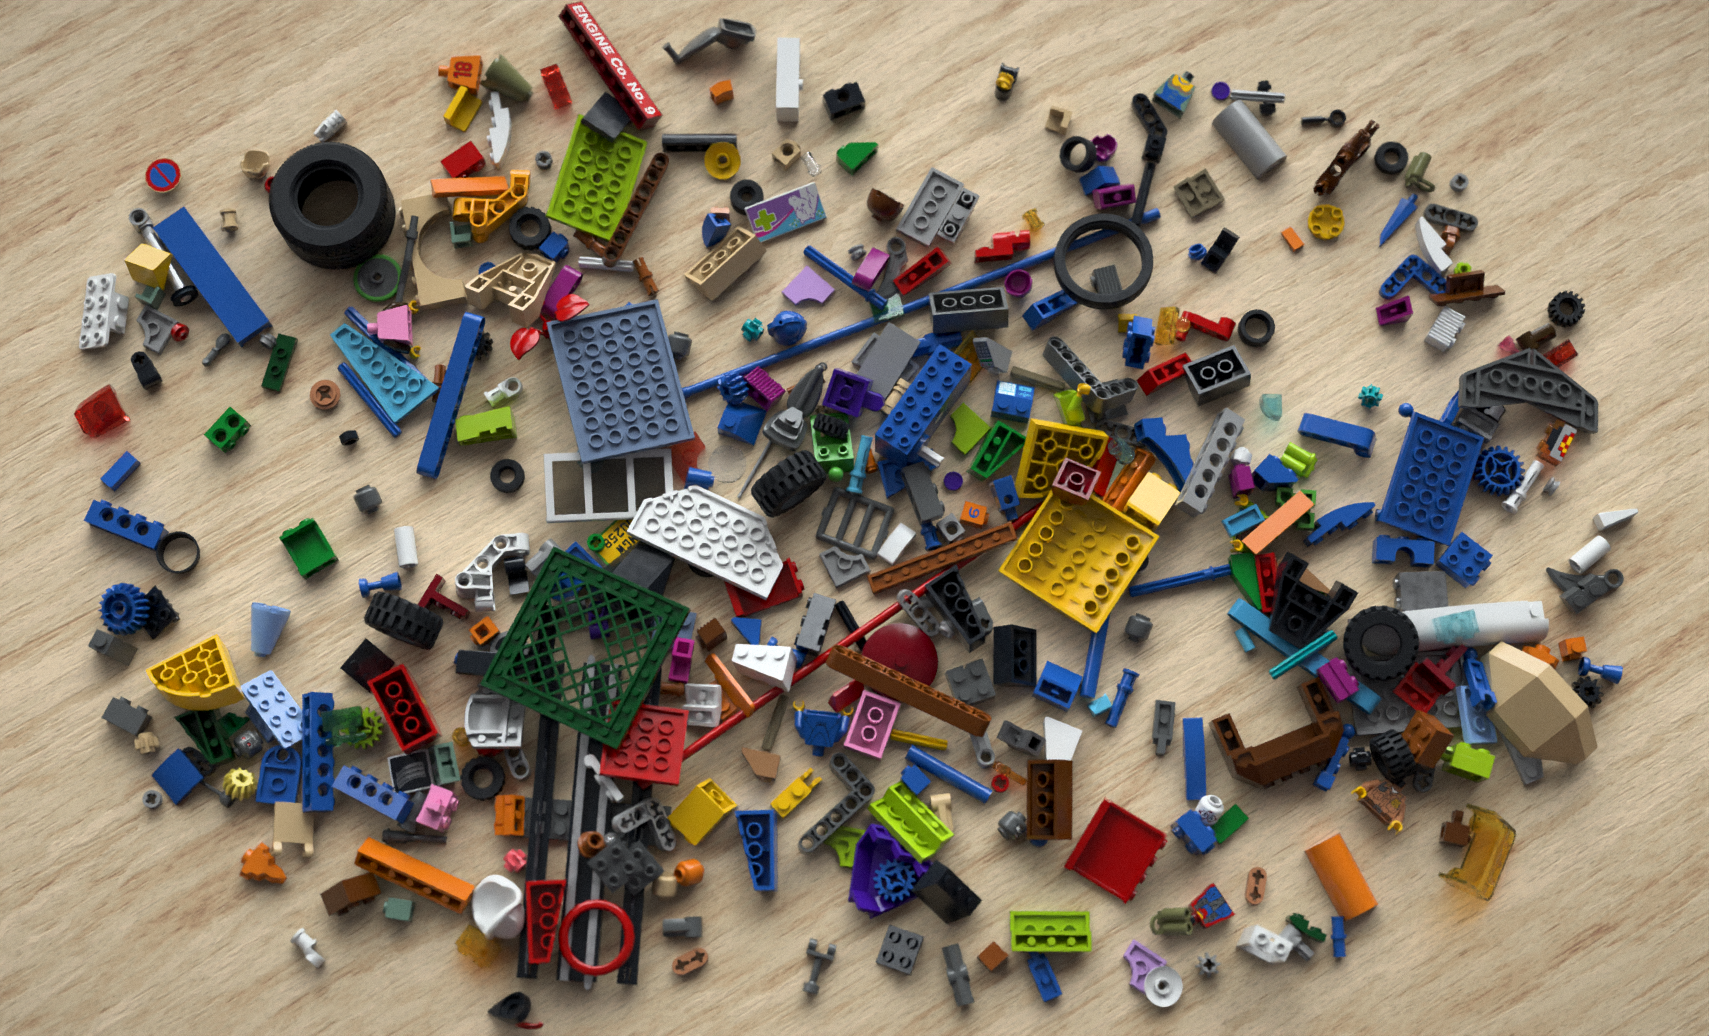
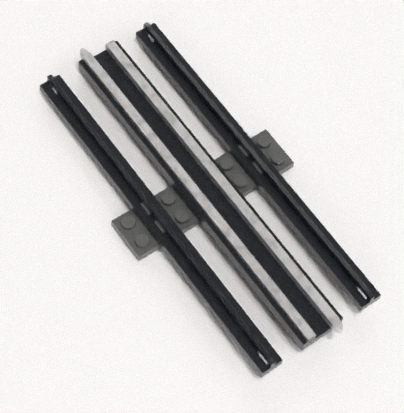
[511,655,672,990]

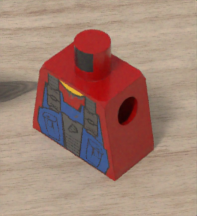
[1188,883,1235,929]

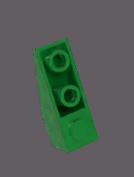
[1228,553,1262,611]

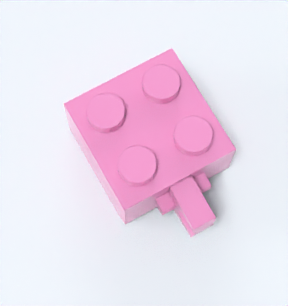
[416,784,460,833]

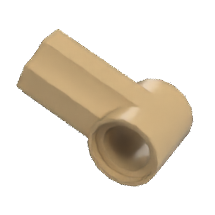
[930,793,954,832]

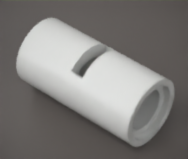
[394,526,418,568]
[1568,536,1611,574]

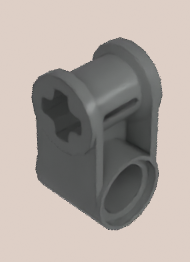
[972,597,993,636]

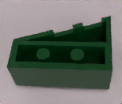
[174,708,237,767]

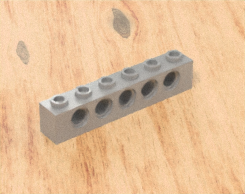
[1174,408,1245,518]

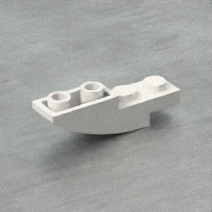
[487,92,512,170]

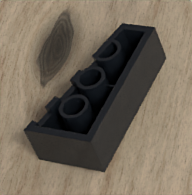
[924,565,985,653]

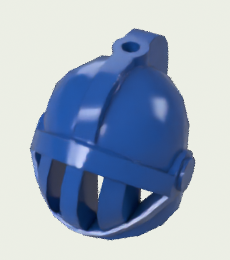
[767,311,808,346]

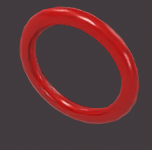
[558,899,635,976]

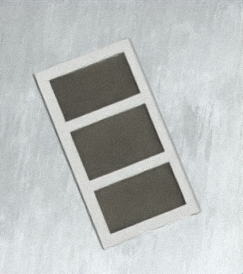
[544,449,673,523]

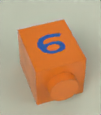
[959,501,990,529]

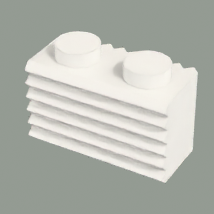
[1424,306,1465,352]

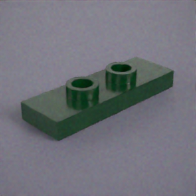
[261,333,298,393]

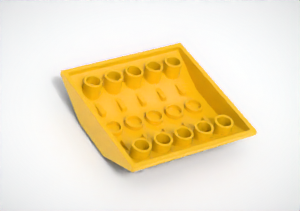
[998,490,1160,634]

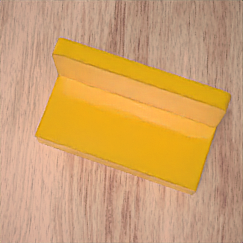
[443,86,482,132]

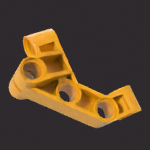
[453,170,530,243]

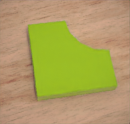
[950,403,991,456]
[823,826,866,869]

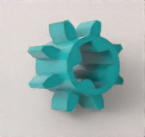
[741,317,764,342]
[1358,384,1383,409]

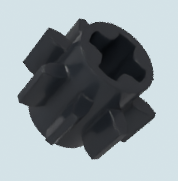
[1349,747,1372,771]

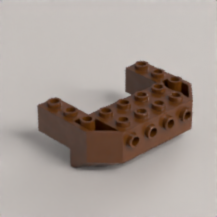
[1208,677,1344,789]

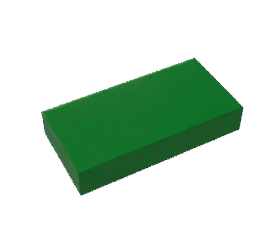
[1210,804,1249,845]

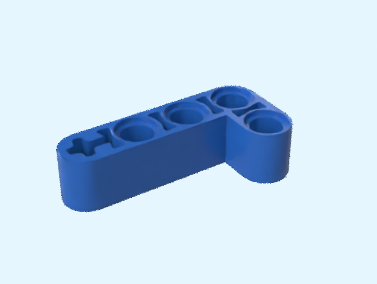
[1298,413,1377,458]

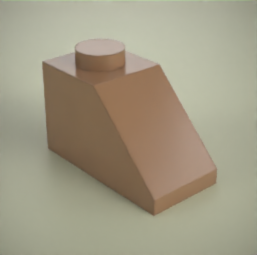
[741,747,781,783]

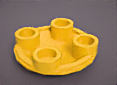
[1307,204,1345,240]

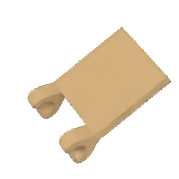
[270,802,314,858]

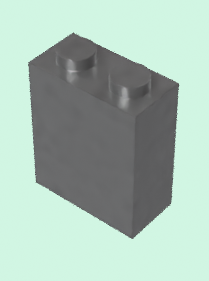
[1393,571,1448,612]

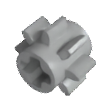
[1195,952,1221,978]

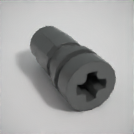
[397,791,427,834]

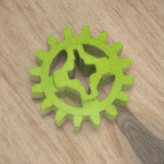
[340,707,384,750]

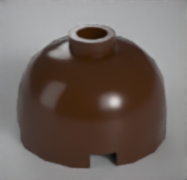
[867,187,905,222]

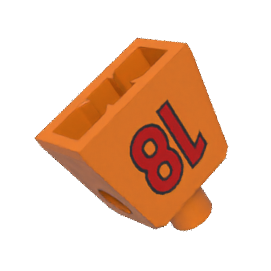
[438,55,483,96]

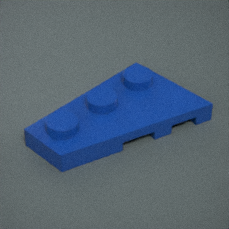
[877,448,937,499]

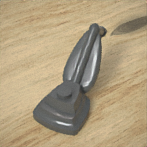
[662,18,756,64]
[762,362,827,451]

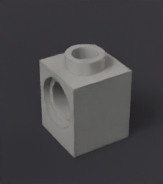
[936,513,965,545]

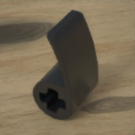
[504,555,529,595]

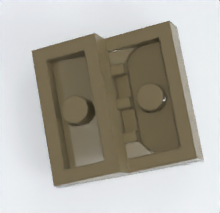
[1173,168,1225,218]

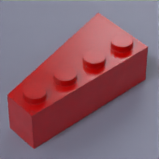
[526,879,566,965]

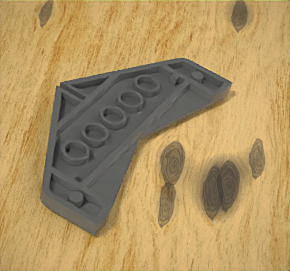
[1458,348,1598,434]

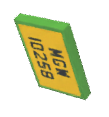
[591,509,640,565]

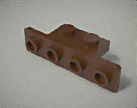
[1429,270,1505,306]

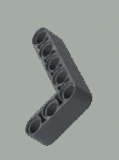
[1043,337,1138,413]
[798,752,875,855]

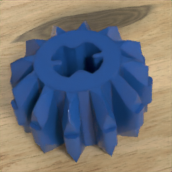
[717,372,749,405]

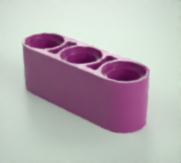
[852,247,890,292]
[541,265,583,319]

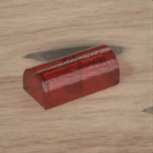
[1543,339,1578,368]

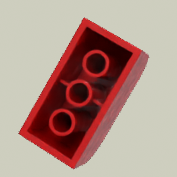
[367,663,443,755]

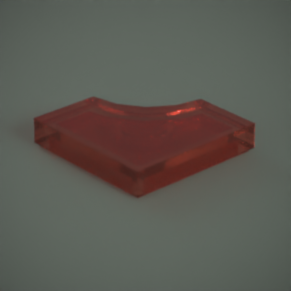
[667,431,706,483]

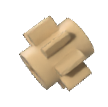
[134,732,159,755]

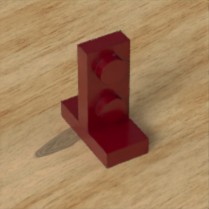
[417,574,471,620]
[1415,644,1468,696]

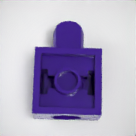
[822,368,885,417]

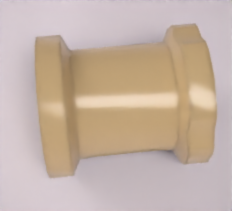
[220,208,239,232]

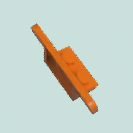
[705,653,755,722]

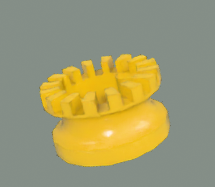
[996,72,1014,90]

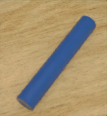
[1080,612,1111,699]
[905,745,993,804]

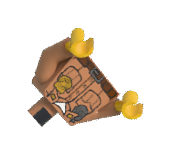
[1351,779,1406,835]

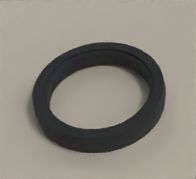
[1054,214,1153,310]

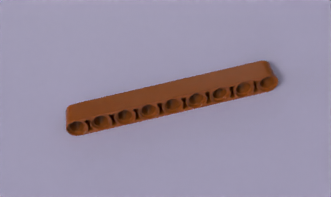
[826,645,992,737]

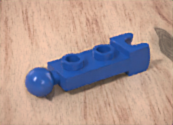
[1462,647,1497,711]
[1313,724,1355,792]

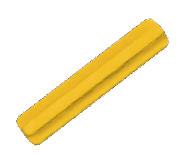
[890,729,948,751]

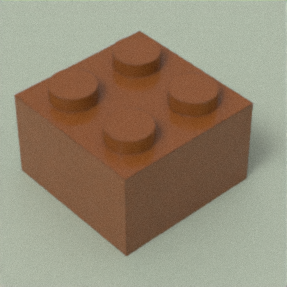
[1401,710,1454,768]

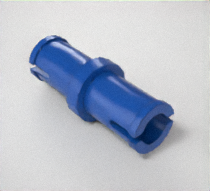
[1330,916,1347,957]

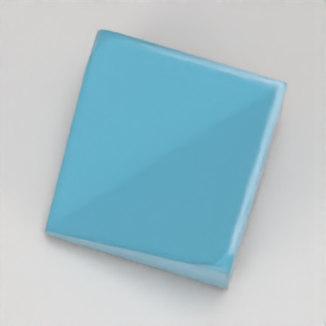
[1087,694,1112,718]

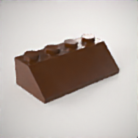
[1026,759,1073,840]

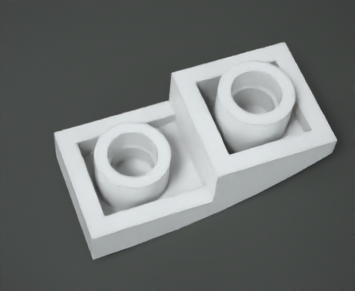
[877,523,916,566]

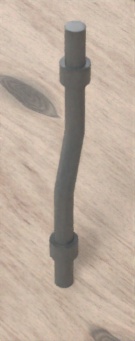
[395,215,419,302]

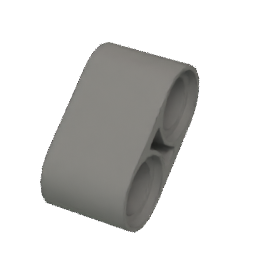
[504,748,531,781]

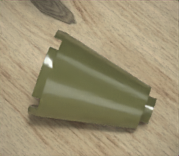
[480,54,533,103]

